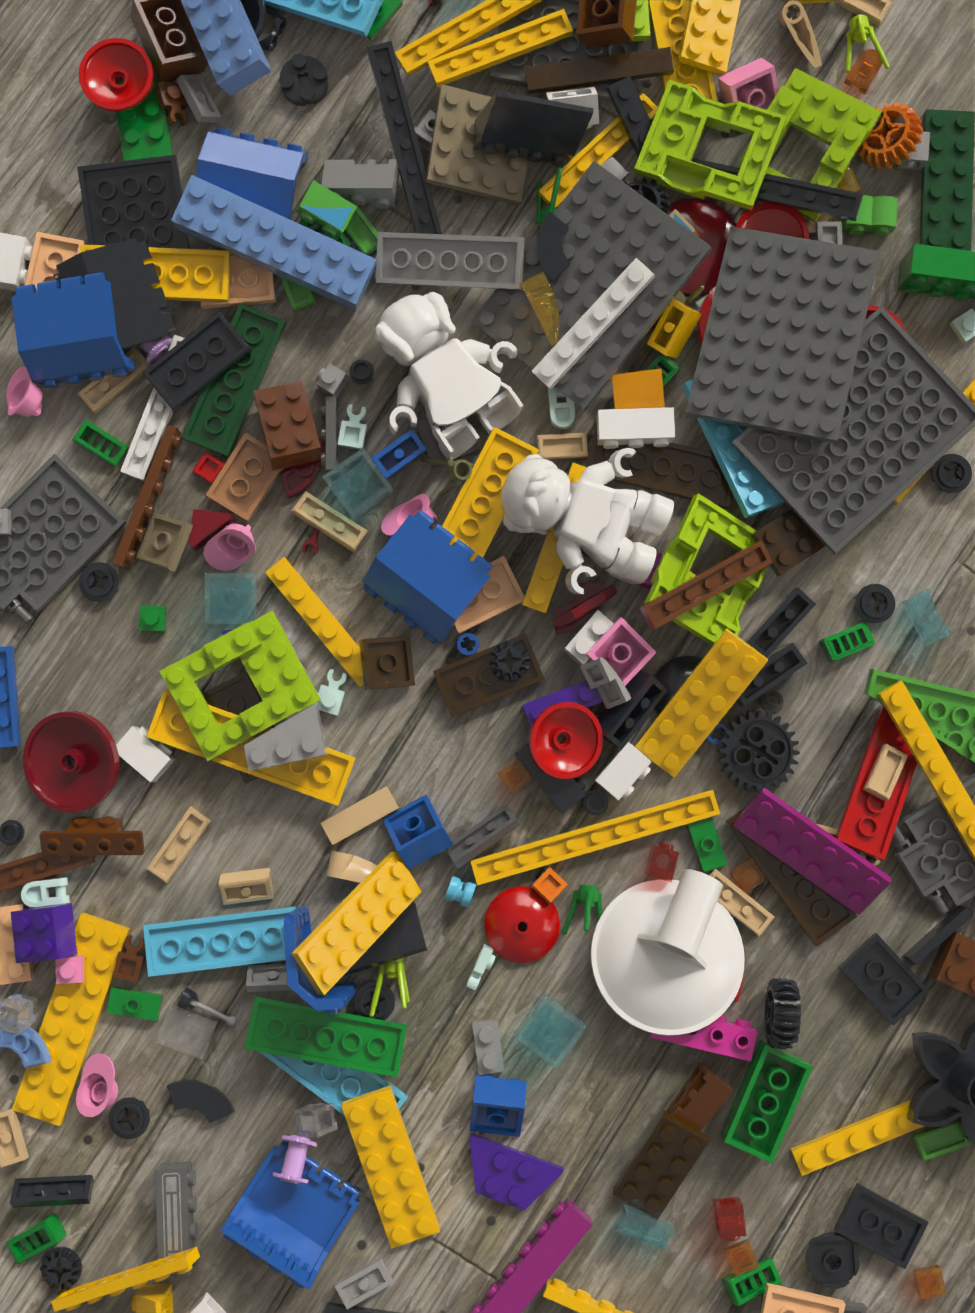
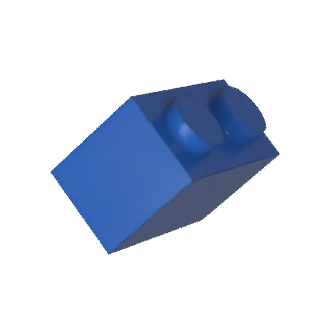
[371,429,427,481]

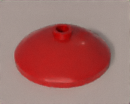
[79,38,154,112]
[736,202,809,239]
[529,702,603,779]
[484,886,560,963]

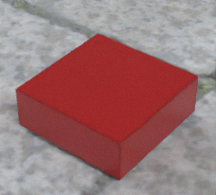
[192,451,225,485]

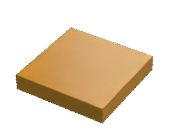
[612,368,665,409]

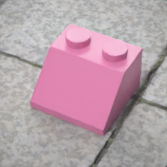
[718,58,779,110]
[586,617,656,686]

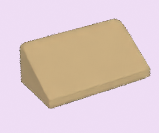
[218,868,274,905]

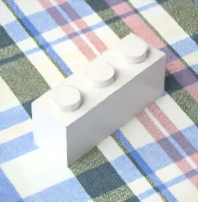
[596,407,675,449]

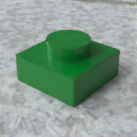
[139,606,167,632]

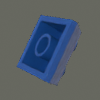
[383,794,454,870]
[469,1075,527,1137]

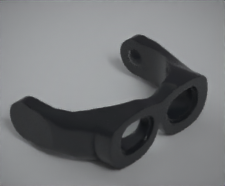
[259,4,286,51]

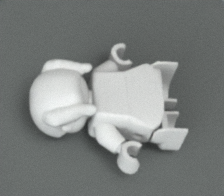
[374,292,523,460]
[501,448,674,595]

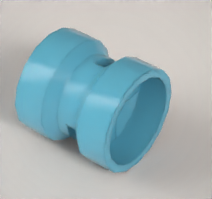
[444,876,476,908]

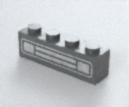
[155,1162,198,1276]

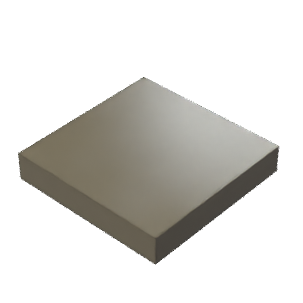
[136,513,193,572]

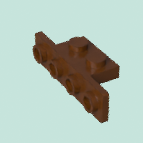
[39,816,145,856]

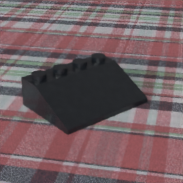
[473,91,594,166]

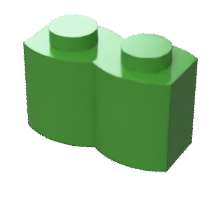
[843,195,898,237]

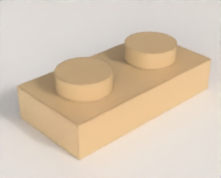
[0,1108,29,1167]

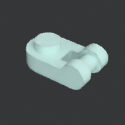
[548,387,575,429]
[21,877,70,907]

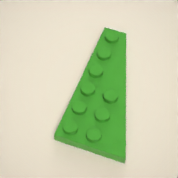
[864,669,975,764]

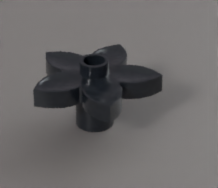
[907,1022,975,1146]

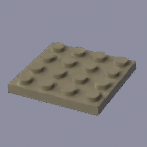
[425,84,528,205]

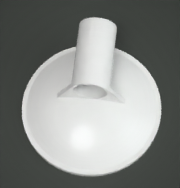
[591,869,744,1036]

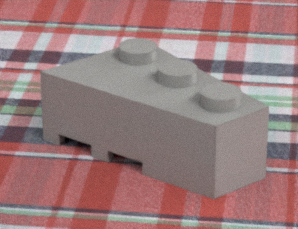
[321,159,400,209]
[244,704,328,771]

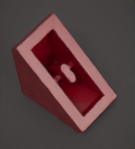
[189,509,235,551]

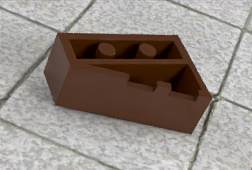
[666,1063,733,1131]

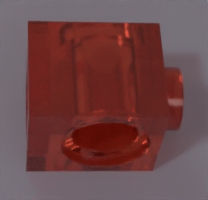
[645,842,679,882]
[713,1197,747,1241]

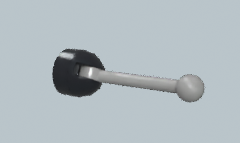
[177,987,237,1027]

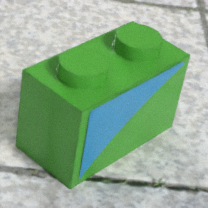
[296,180,357,238]

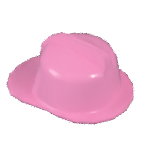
[6,366,43,417]
[381,494,437,536]
[203,524,256,571]
[76,1053,118,1117]

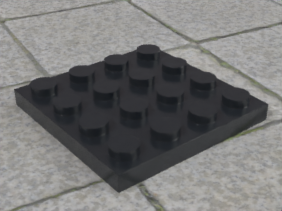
[77,155,190,249]

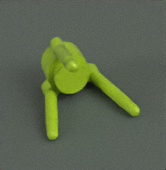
[845,15,890,73]
[369,958,410,1017]

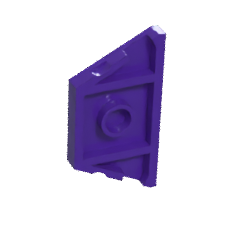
[470,1133,564,1211]

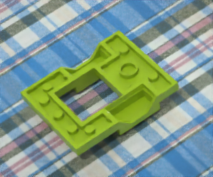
[735,68,882,223]
[634,80,787,210]
[644,493,768,646]
[160,610,321,761]

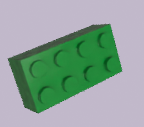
[897,244,975,301]
[719,1040,813,1163]

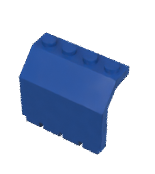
[196,127,309,220]
[12,272,136,388]
[362,510,493,645]
[283,905,356,1014]
[221,1140,361,1290]

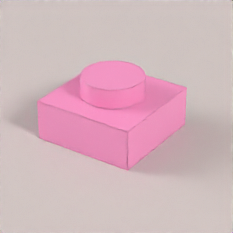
[55,955,85,984]

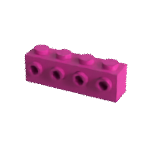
[648,1015,757,1061]

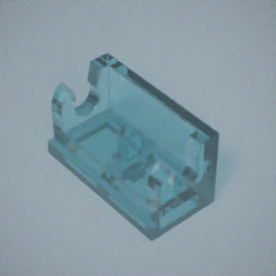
[902,589,952,646]
[615,1204,675,1251]

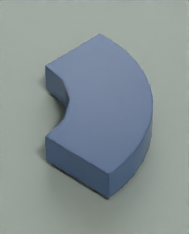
[0,1021,52,1069]

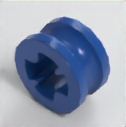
[457,633,479,656]
[706,723,728,745]

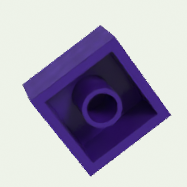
[11,903,77,963]

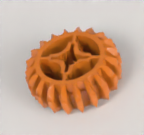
[857,102,923,171]

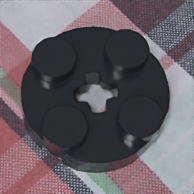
[279,54,329,106]
[806,1232,860,1289]

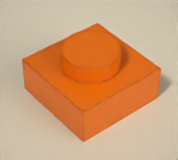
[531,867,568,905]

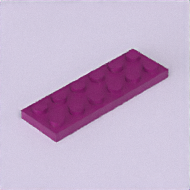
[733,787,891,916]

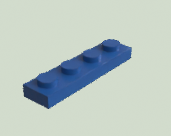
[0,646,21,748]

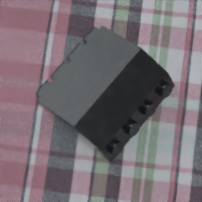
[53,238,176,350]

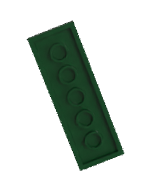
[920,109,975,251]
[182,303,286,458]

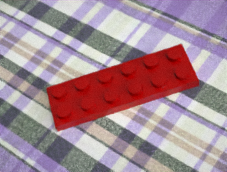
[835,704,917,861]

